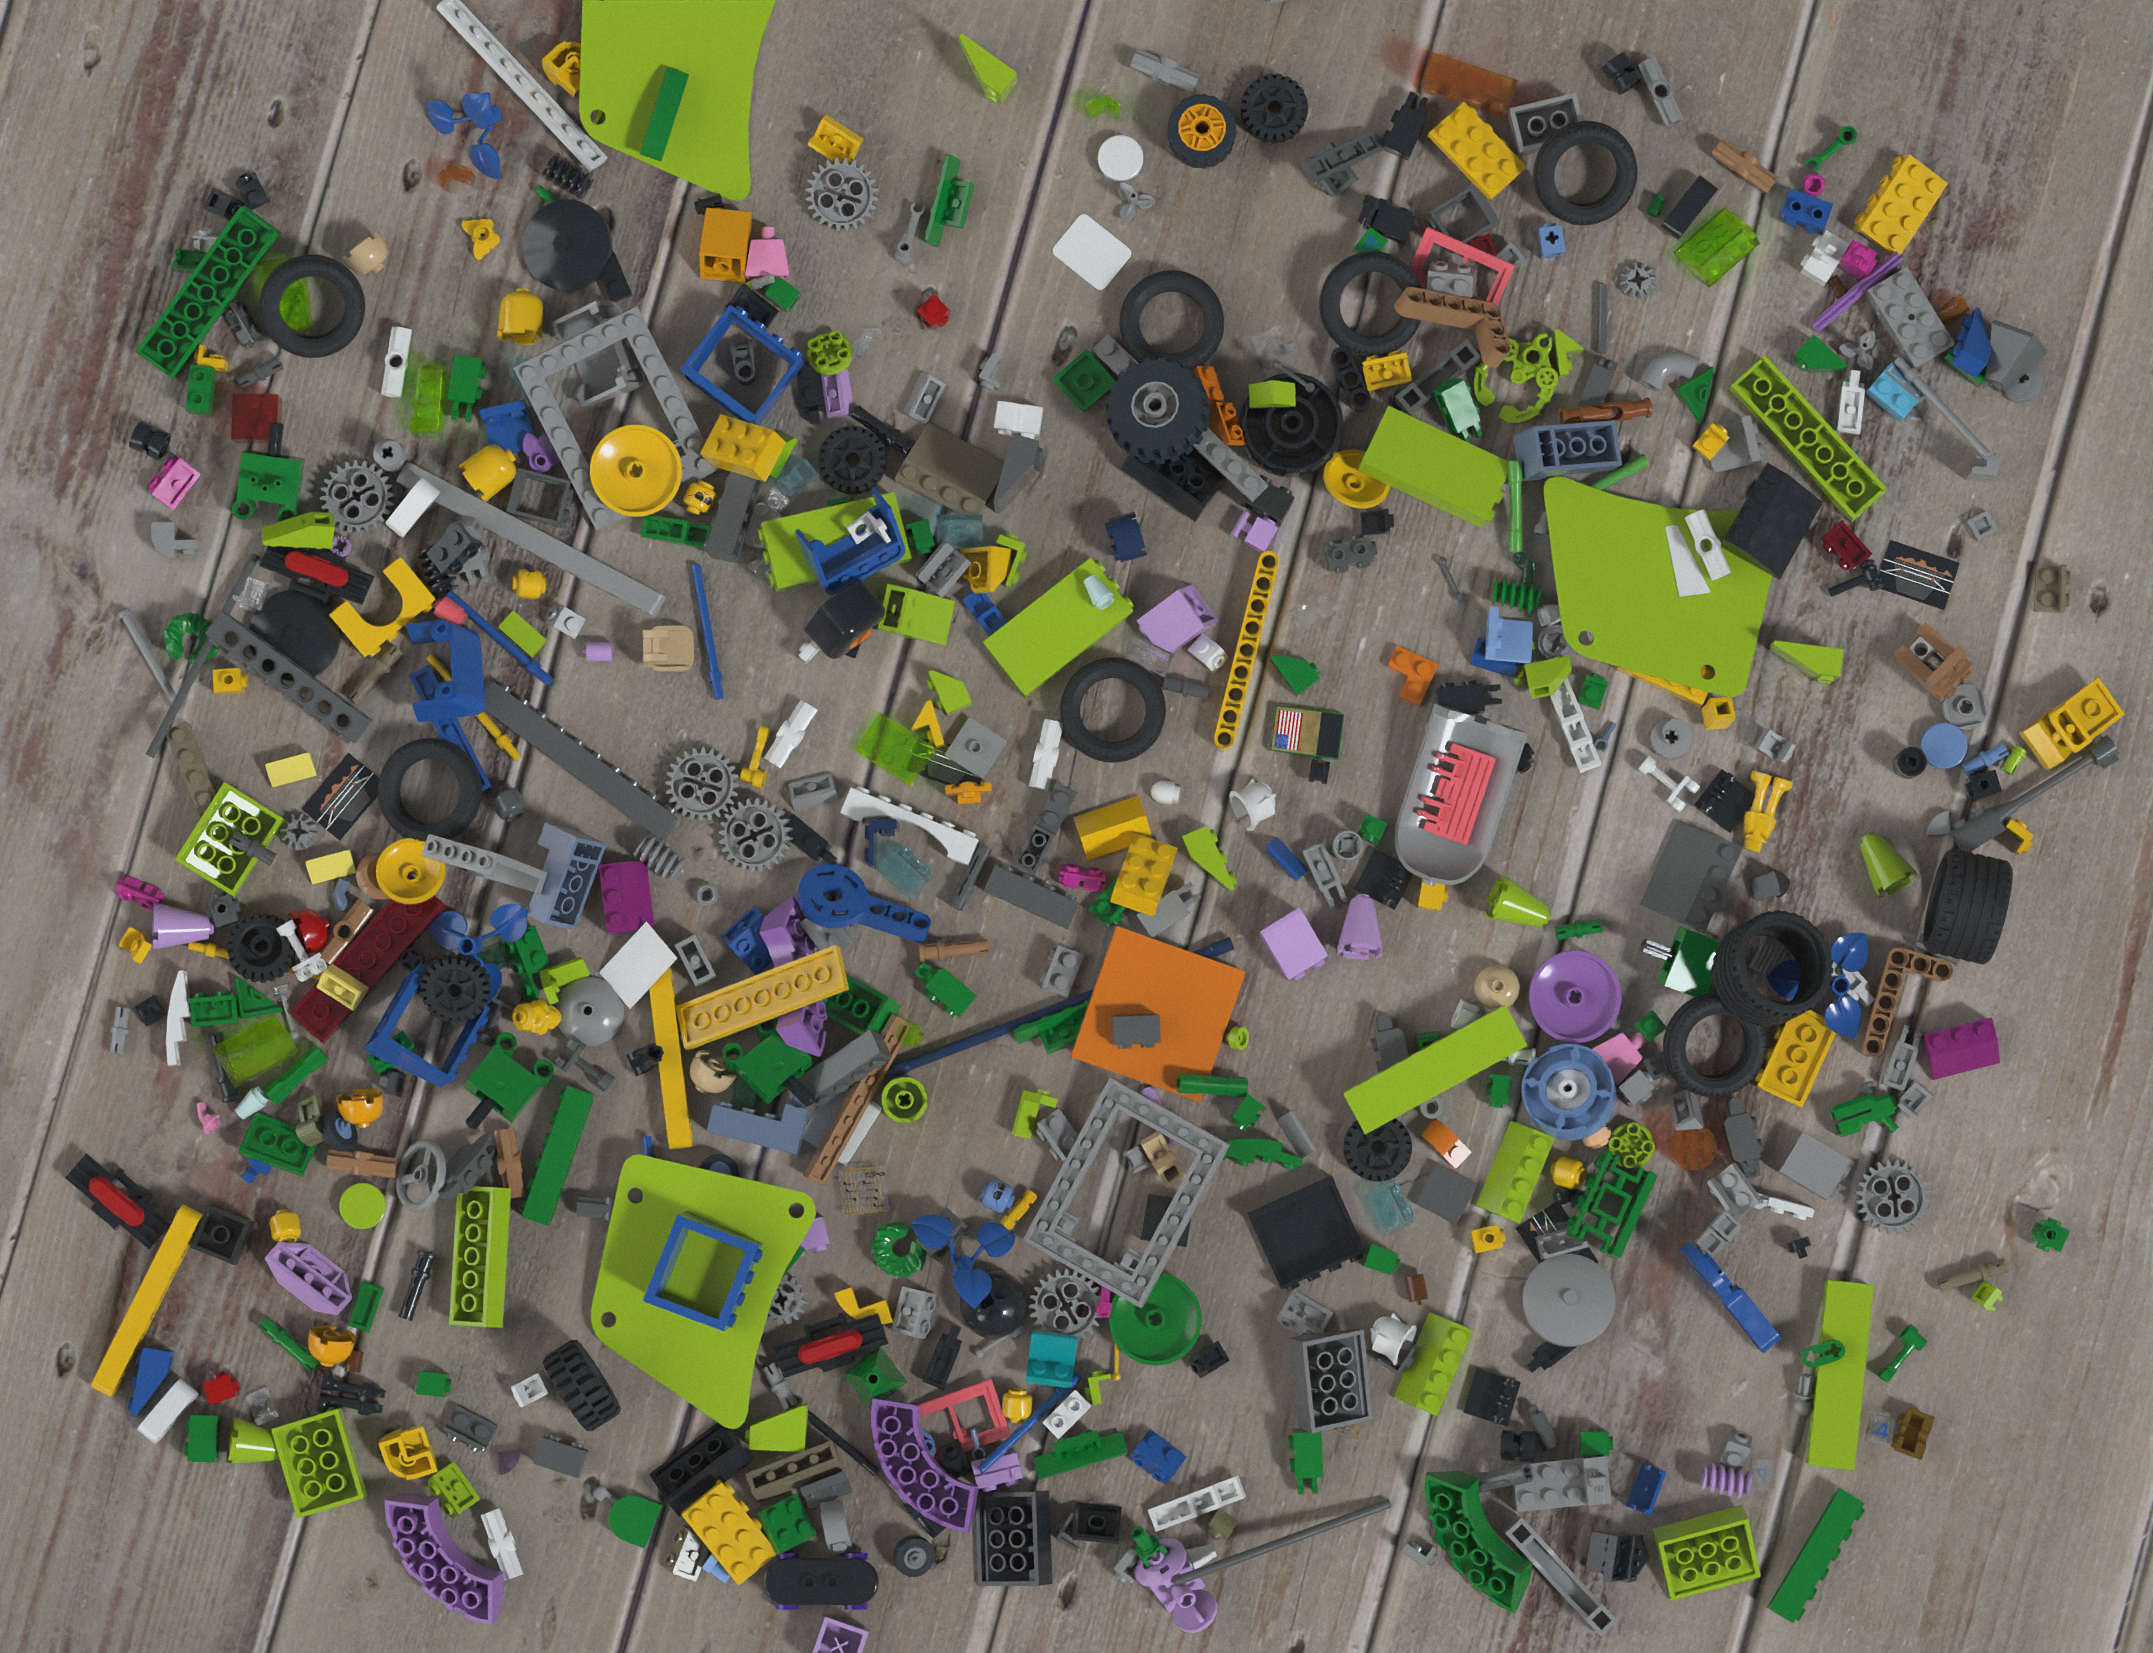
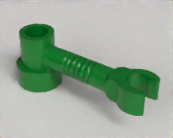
[1804,126,1857,173]
[1878,1324,1927,1383]

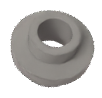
[695,883,718,906]

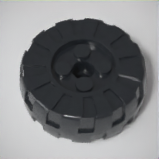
[1239,372,1344,478]

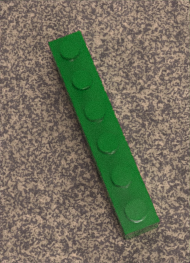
[520,1086,595,1226]
[1766,1488,1865,1623]

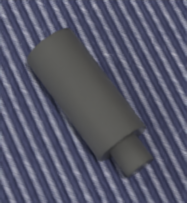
[1527,1404,1560,1451]

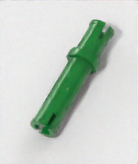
[258,1316,320,1372]

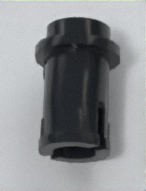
[694,193,724,216]

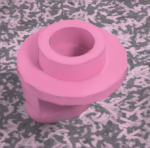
[197,1102,220,1134]

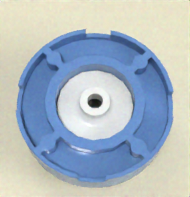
[1521,1044,1617,1140]

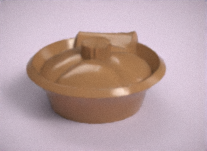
[356,853,390,900]

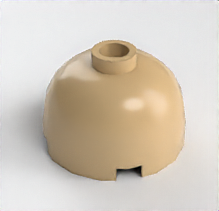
[342,231,388,275]
[1473,964,1520,1010]
[690,1050,737,1094]

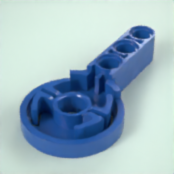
[797,864,931,942]
[1679,1242,1781,1354]

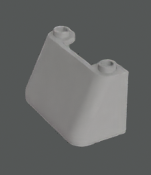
[551,301,646,407]

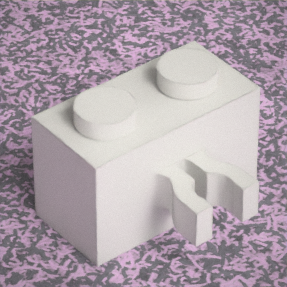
[1800,230,1850,287]

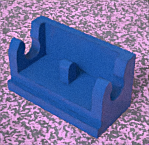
[1626,1463,1666,1516]

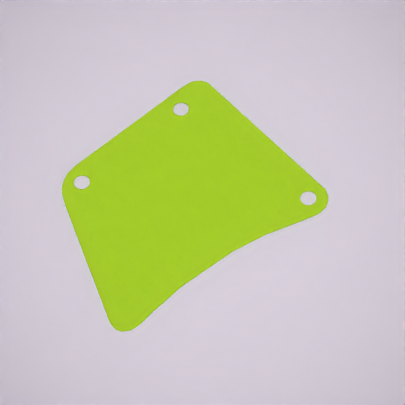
[579,0,776,201]
[1543,476,1772,697]
[591,1154,816,1429]

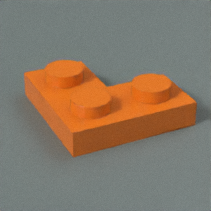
[1387,645,1439,707]

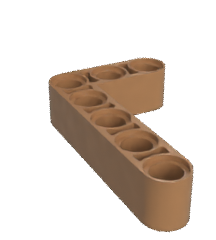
[1394,287,1511,368]
[1860,947,1953,1058]

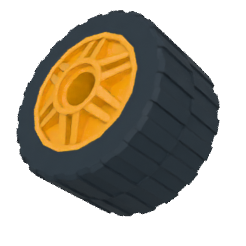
[1167,94,1236,169]

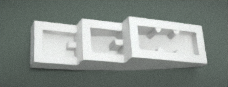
[1549,678,1601,773]
[166,970,191,1067]
[1148,1475,1246,1532]

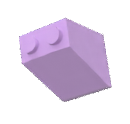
[1137,584,1219,658]
[1259,907,1328,982]

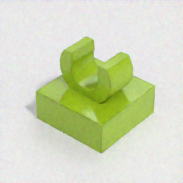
[1970,1281,2003,1311]

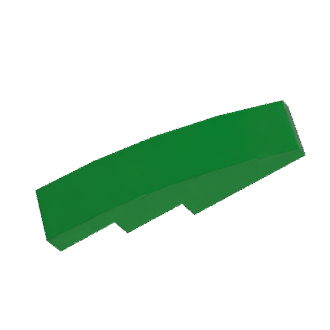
[640,67,689,161]
[640,515,712,549]

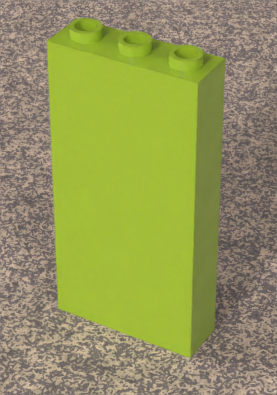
[1358,406,1509,529]
[757,492,911,592]
[983,558,1134,698]

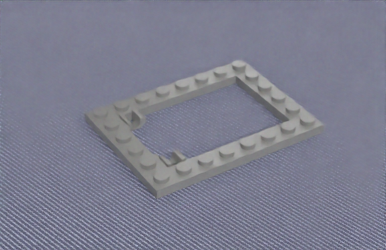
[513,305,719,531]
[1023,1078,1230,1308]

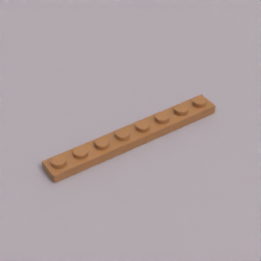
[803,1013,913,1186]

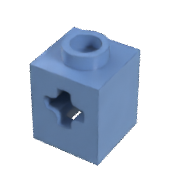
[1537,223,1566,259]

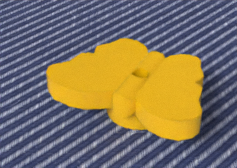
[461,219,500,261]

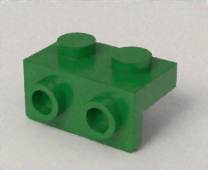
[188,991,239,1027]

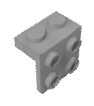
[1704,415,1763,473]

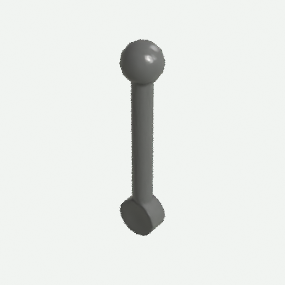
[1273,361,1314,392]
[1438,557,1463,601]

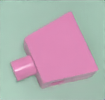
[745,227,790,280]
[1592,1032,1647,1086]

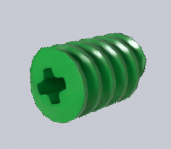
[1491,577,1542,614]

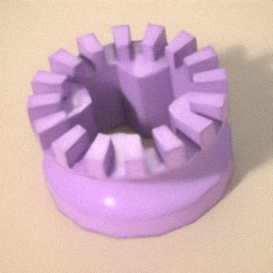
[331,535,351,557]

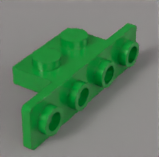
[925,154,975,247]
[503,925,551,1002]
[1014,999,1090,1055]
[1033,1430,1128,1480]

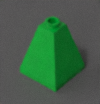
[843,1346,908,1410]

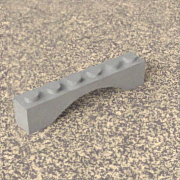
[1504,1516,1618,1637]

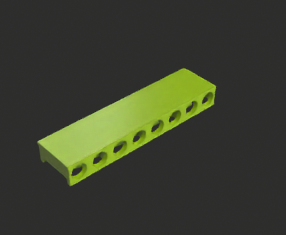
[1728,355,1887,523]
[1342,1005,1528,1134]
[1805,1280,1874,1471]

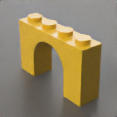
[329,556,436,657]

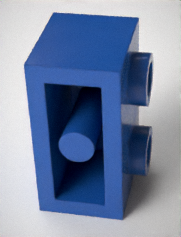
[1779,188,1833,234]

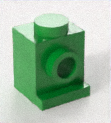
[906,519,935,556]
[1357,814,1388,846]
[1486,1073,1512,1108]
[1232,1094,1266,1131]

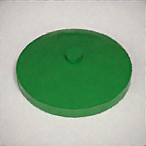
[1109,1273,1202,1366]

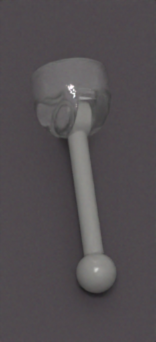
[271,983,298,1039]
[975,1323,1027,1358]

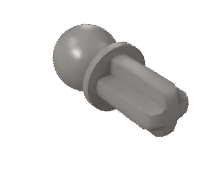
[1793,1373,1814,1415]

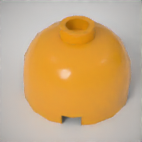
[337,1088,384,1128]
[308,1325,355,1367]

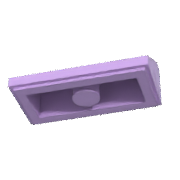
[820,369,854,418]

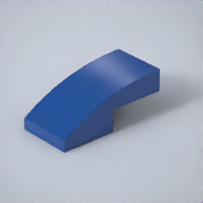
[961,591,1008,637]

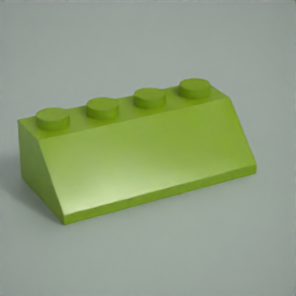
[1475,1121,1555,1224]
[1393,1312,1473,1416]

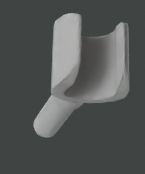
[593,1486,619,1503]

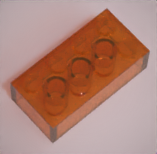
[1420,52,1518,117]

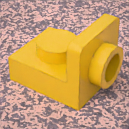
[194,344,229,372]
[1692,423,1729,461]
[119,926,152,964]

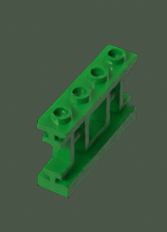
[1566,1150,1658,1260]

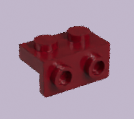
[1821,520,1872,573]

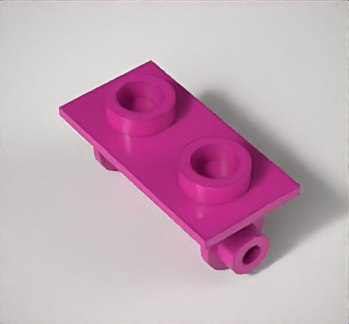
[1059,863,1107,892]
[116,876,165,910]

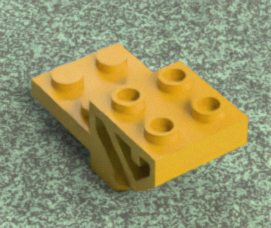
[2019,677,2125,770]

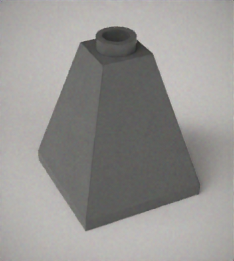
[1985,320,2047,391]

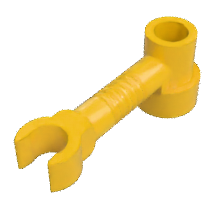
[740,726,771,789]

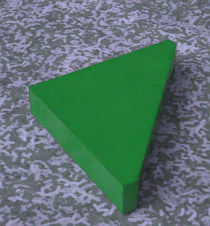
[1676,366,1714,425]
[234,976,284,1019]

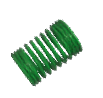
[1646,194,1666,218]

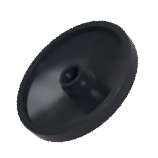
[522,199,612,291]
[249,590,341,682]

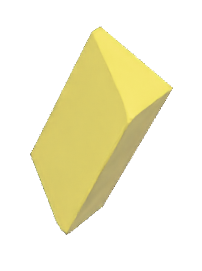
[265,752,317,788]
[305,850,357,885]
[317,964,369,1011]

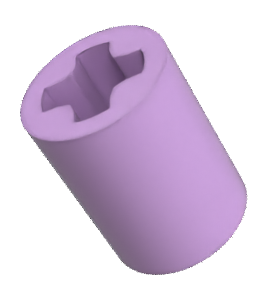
[582,642,613,661]

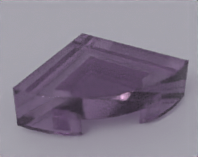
[497,1449,521,1475]

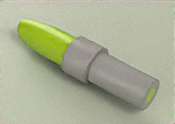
[745,274,775,290]

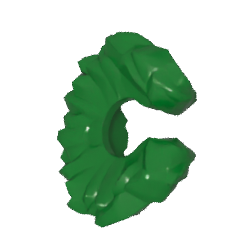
[164,612,220,664]
[871,1222,927,1278]

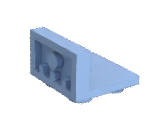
[1485,606,1533,663]

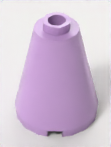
[1337,894,1383,960]
[152,903,214,949]

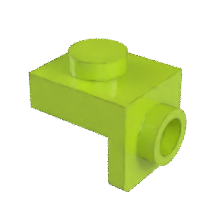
[1085,1370,1111,1405]

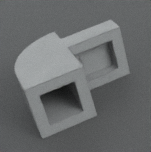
[151,522,201,561]
[820,1499,853,1556]

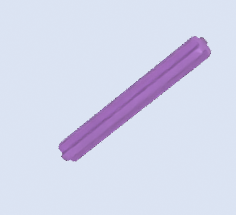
[1811,251,1903,333]

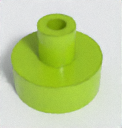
[1225,1026,1249,1050]

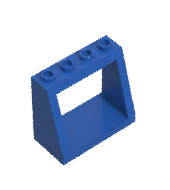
[680,305,804,426]
[364,963,490,1087]
[643,1211,763,1331]

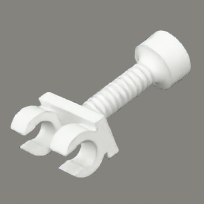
[1638,755,1700,812]
[276,920,327,982]

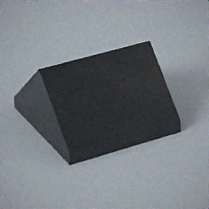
[1072,1502,1122,1544]

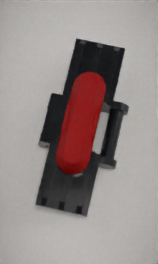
[260,546,374,605]
[65,1153,171,1249]
[773,1312,889,1378]

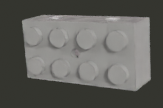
[1864,267,1955,369]

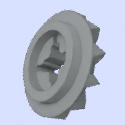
[1619,262,1656,299]
[1538,625,1573,660]
[280,813,318,850]

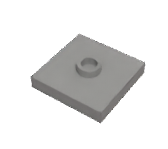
[944,717,1008,780]

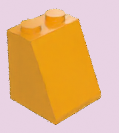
[699,208,752,283]

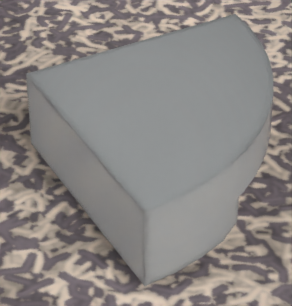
[1927,811,1951,836]

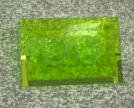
[1674,208,1760,288]
[409,364,448,439]
[212,1015,298,1088]

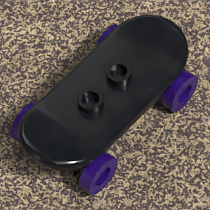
[763,1552,879,1610]

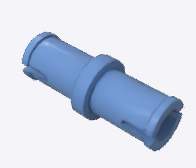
[1961,742,2009,778]

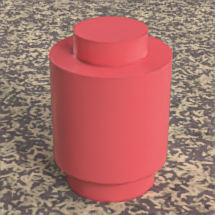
[433,596,468,626]

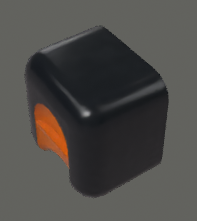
[804,579,885,659]

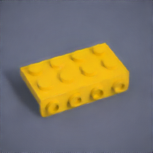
[1427,102,1527,201]
[1853,154,1948,255]
[1754,1010,1836,1108]
[680,1479,776,1586]

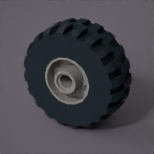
[1105,357,1211,464]

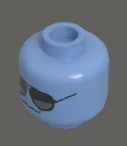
[980,1179,1016,1213]

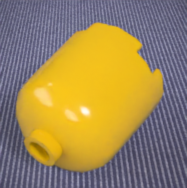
[497,288,543,345]
[458,444,516,502]

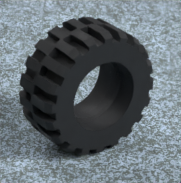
[543,1340,621,1431]

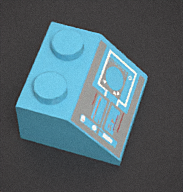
[1865,359,1924,422]

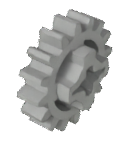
[768,1274,809,1325]

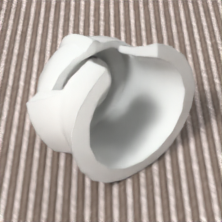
[1229,779,1276,831]
[1370,1313,1417,1366]

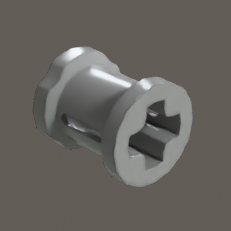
[1123,1145,1151,1174]

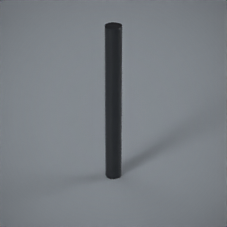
[808,1410,880,1476]

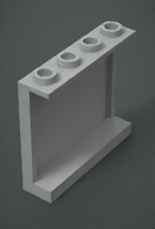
[421,834,548,894]

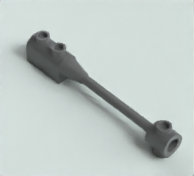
[1951,734,2119,852]

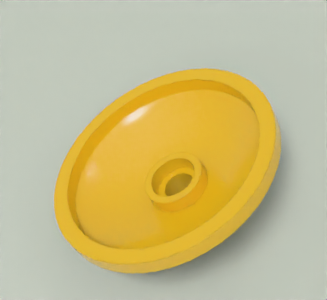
[1323,449,1390,509]
[376,838,446,904]

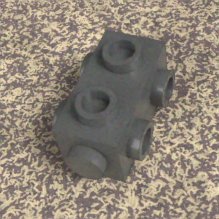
[1324,534,1377,574]

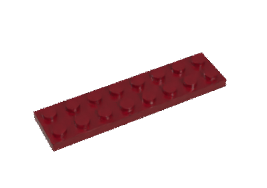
[289,875,447,1044]

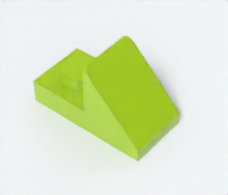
[1553,329,1584,379]

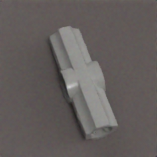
[1130,49,1200,94]
[1637,57,1684,128]

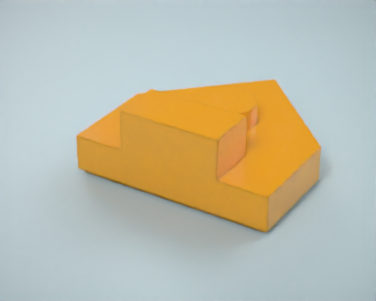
[945,782,992,805]

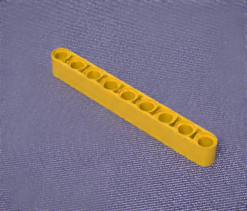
[1214,551,1279,751]
[649,943,693,1150]
[91,1204,204,1398]

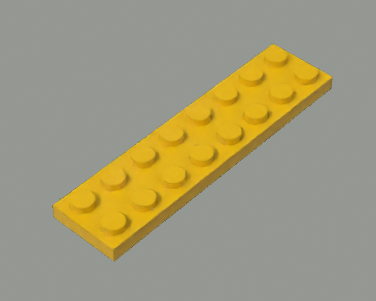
[676,945,849,1050]

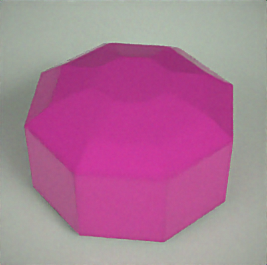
[1802,173,1825,195]

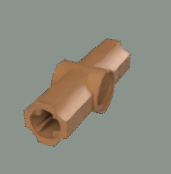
[1711,138,1779,194]
[316,899,374,965]
[495,1128,526,1199]
[326,1149,399,1178]

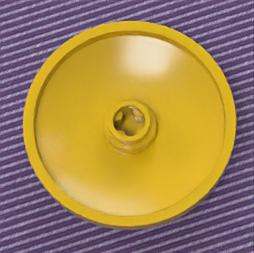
[590,425,682,517]

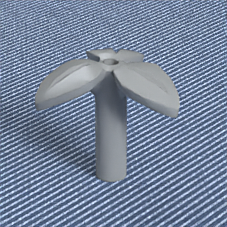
[1119,182,1156,221]
[1839,331,1875,370]

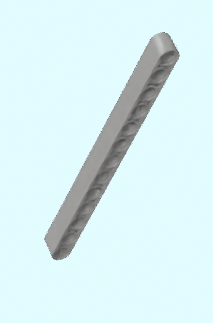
[396,461,666,618]

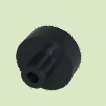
[1786,1236,1811,1259]

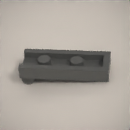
[1577,356,1618,408]

